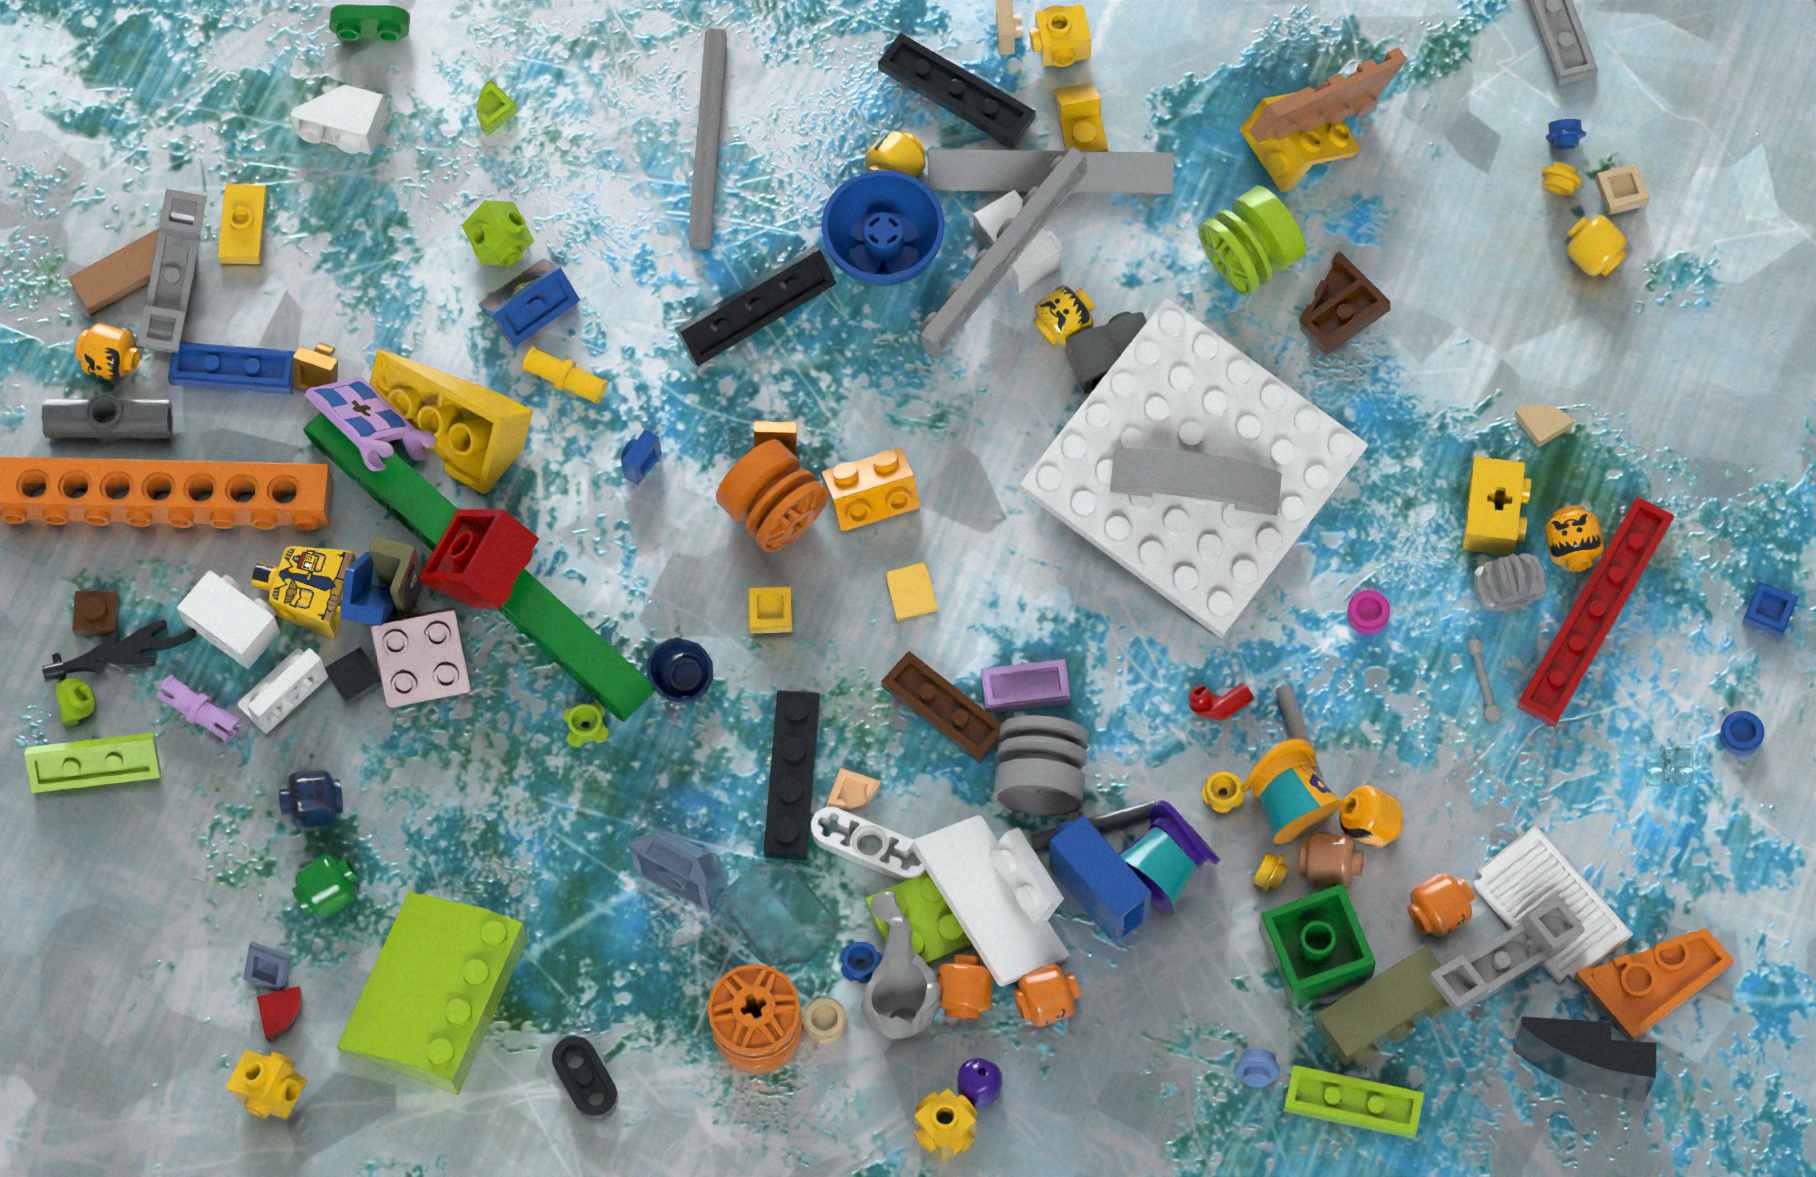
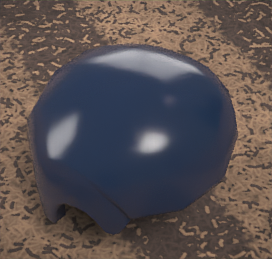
[647,637,714,704]

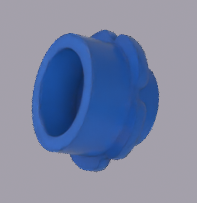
[1546,119,1586,149]
[840,942,882,984]

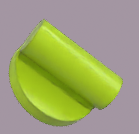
[55,678,95,727]

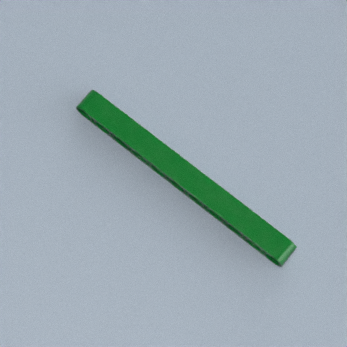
[303,412,655,722]

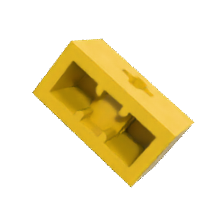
[1462,456,1531,556]

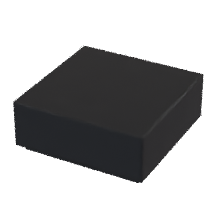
[325,646,382,706]

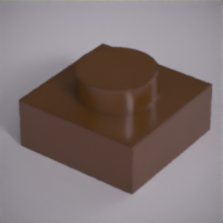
[72,591,120,637]

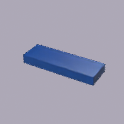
[168,342,296,394]

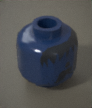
[279,770,343,828]

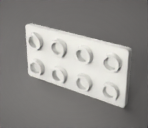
[911,815,1069,986]

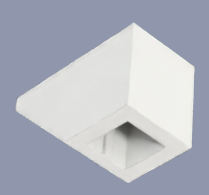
[290,84,388,155]

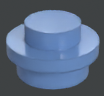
[1235,1049,1280,1087]

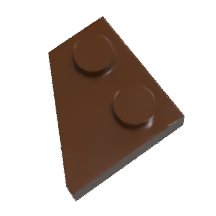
[1299,251,1391,355]

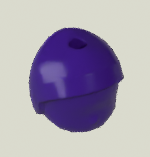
[957,1058,1003,1108]

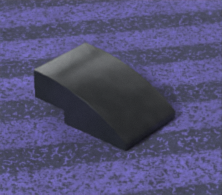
[1513,1016,1657,1102]

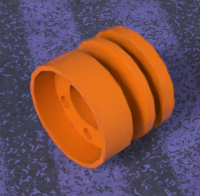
[716,439,829,553]
[707,963,804,1074]

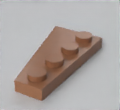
[1249,47,1408,143]

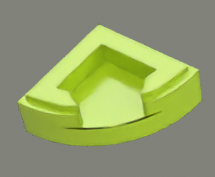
[477,79,518,136]

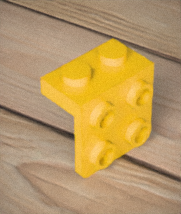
[1239,89,1360,192]

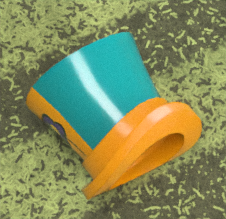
[1240,739,1342,844]

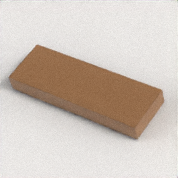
[68,228,198,315]

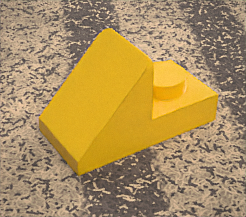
[1053,82,1108,151]

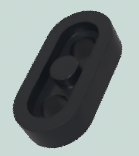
[552,1036,618,1120]

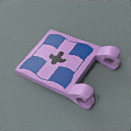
[304,377,437,471]

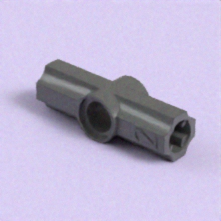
[41,393,173,444]

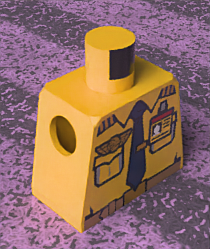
[252,546,356,640]

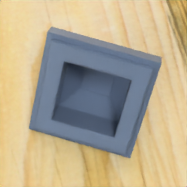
[243,941,292,992]

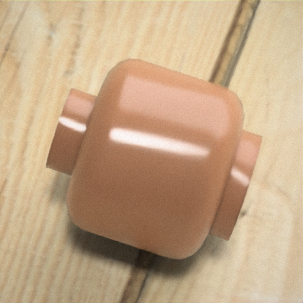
[1299,832,1364,889]

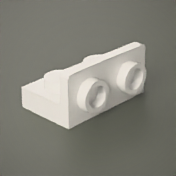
[238,648,328,735]

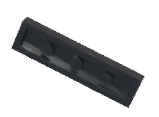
[878,33,1036,148]
[675,246,837,367]
[763,690,821,860]

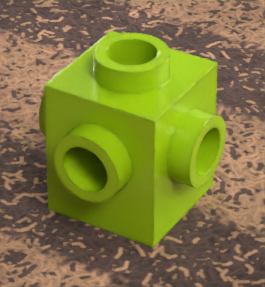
[461,200,534,267]

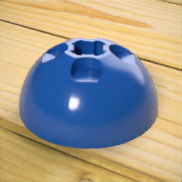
[821,170,944,286]

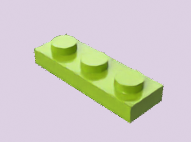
[24,732,161,793]
[1284,1065,1424,1139]

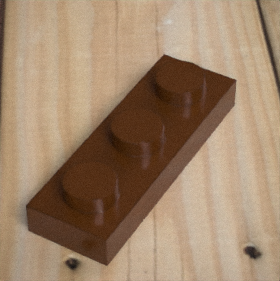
[881,651,1002,764]

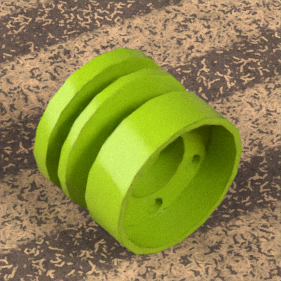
[1198,185,1307,296]

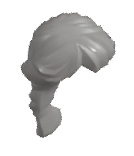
[861,891,942,1039]

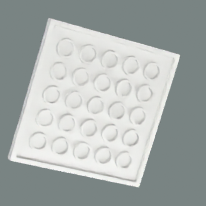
[1018,298,1369,639]

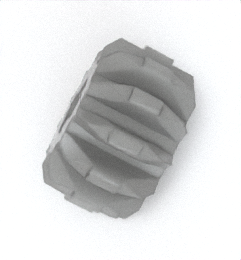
[1473,553,1547,613]

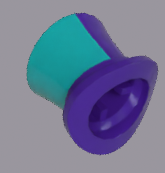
[1118,800,1221,913]

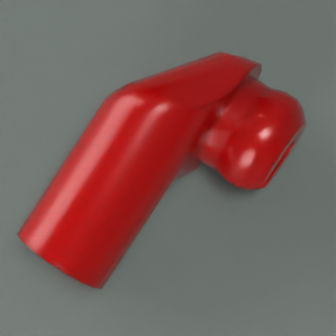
[1188,683,1254,721]

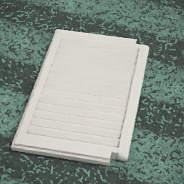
[1472,824,1634,984]

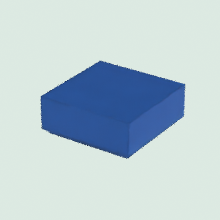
[1742,581,1799,639]

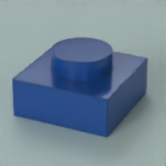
[621,429,662,486]

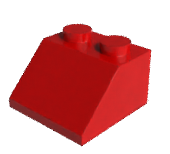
[417,509,539,610]

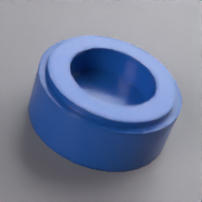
[1719,711,1765,756]

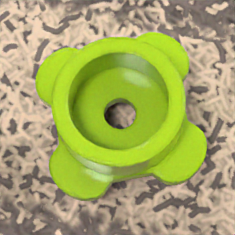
[563,703,609,748]

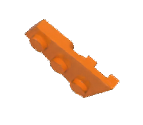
[1574,928,1734,1041]

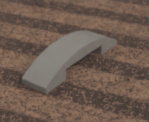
[137,189,207,353]
[1110,448,1282,516]
[1428,896,1586,1012]

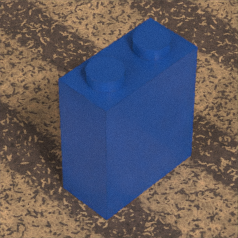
[1049,815,1151,945]

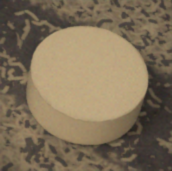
[803,997,847,1044]

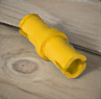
[522,346,608,404]

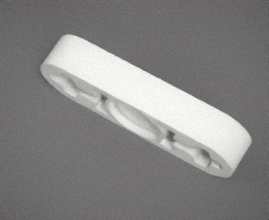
[811,807,927,882]

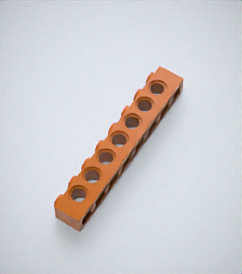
[0,457,334,531]

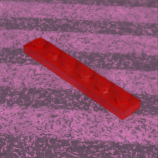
[1517,496,1675,728]

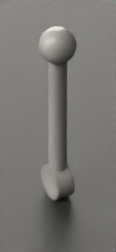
[1467,639,1501,724]

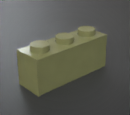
[1314,945,1451,1069]

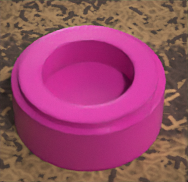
[1347,590,1390,635]

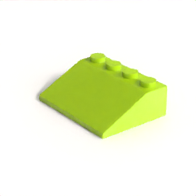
[337,891,528,1095]

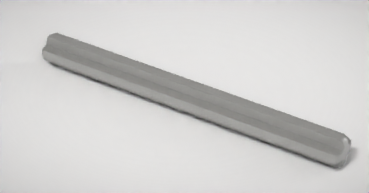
[688,28,727,250]

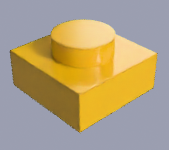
[749,587,793,633]

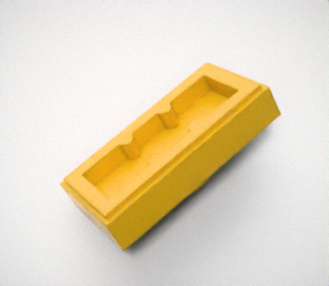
[218,184,268,264]

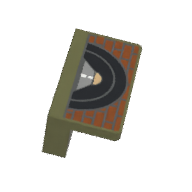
[369,535,423,618]

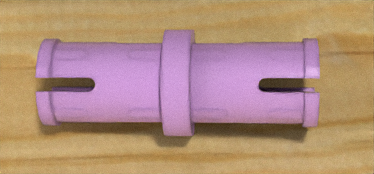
[156,675,242,743]

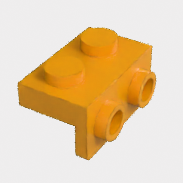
[821,447,920,531]

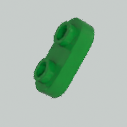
[329,4,410,42]

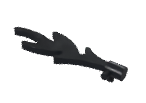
[41,620,197,682]

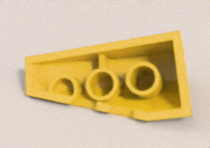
[369,349,533,494]

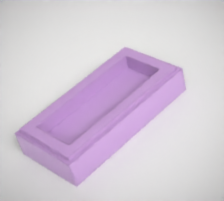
[981,659,1071,713]

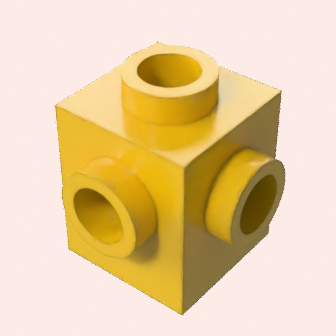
[1029,4,1091,67]
[225,1049,307,1119]
[913,1088,978,1162]

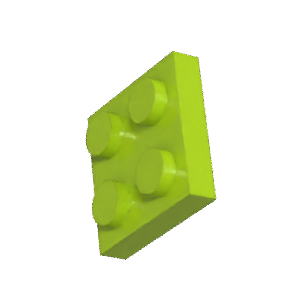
[865,872,974,967]

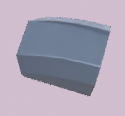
[629,829,728,914]

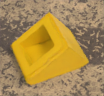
[885,562,938,621]

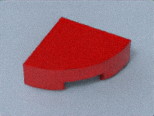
[257,986,302,1042]

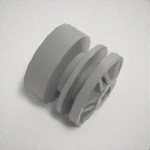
[993,715,1089,816]

